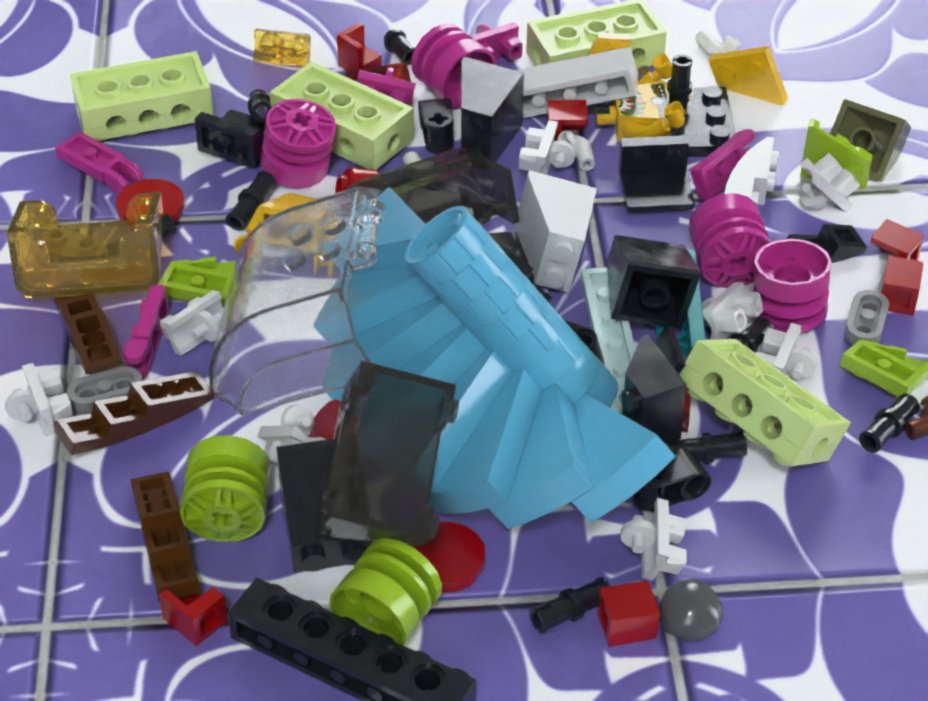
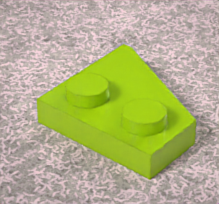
[800,118,873,189]
[157,253,250,309]
[839,339,928,396]

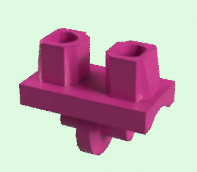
[471,22,523,63]
[357,67,416,107]

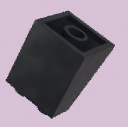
[461,57,524,169]
[607,235,701,329]
[276,436,374,573]

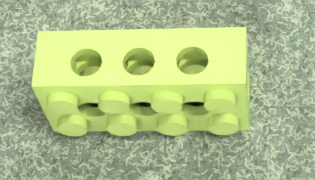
[526,0,667,68]
[69,51,214,141]
[270,61,414,170]
[679,339,851,467]

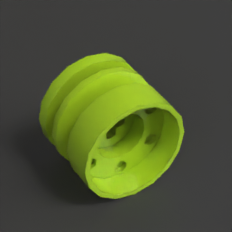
[180,435,270,542]
[330,538,442,646]

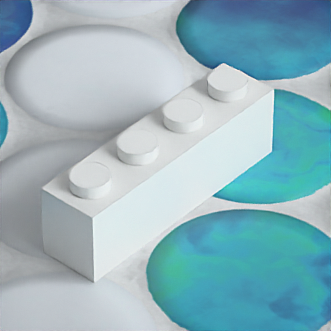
[515,47,638,118]

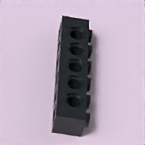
[228,577,476,701]

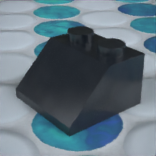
[621,334,686,444]

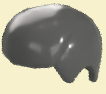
[658,579,723,641]

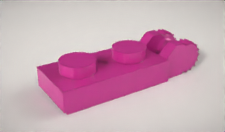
[690,129,755,200]
[55,132,144,193]
[123,285,170,379]

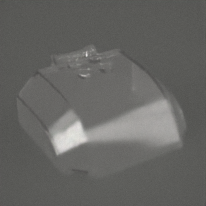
[209,186,385,415]

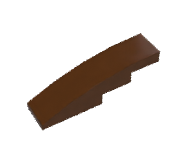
[50,277,123,375]
[54,371,215,455]
[130,471,200,603]

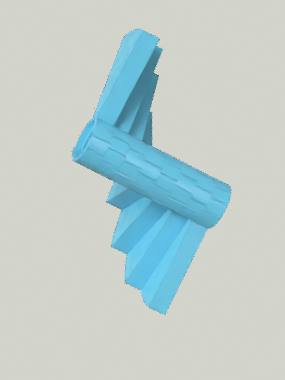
[314,187,676,529]

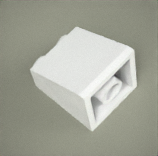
[514,170,597,293]

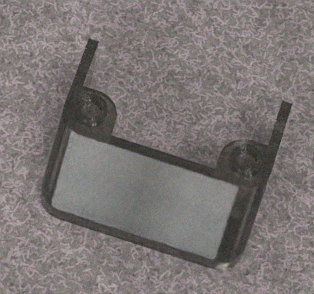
[348,148,520,224]

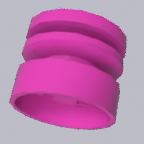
[411,23,496,108]
[260,99,336,189]
[688,193,770,288]
[753,239,831,333]

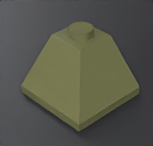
[830,99,912,183]

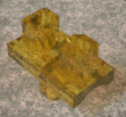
[253,28,311,66]

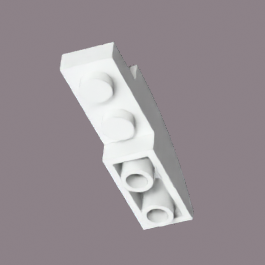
[724,137,779,205]

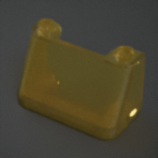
[6,192,163,299]

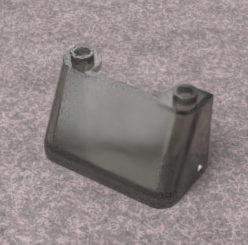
[316,361,459,546]

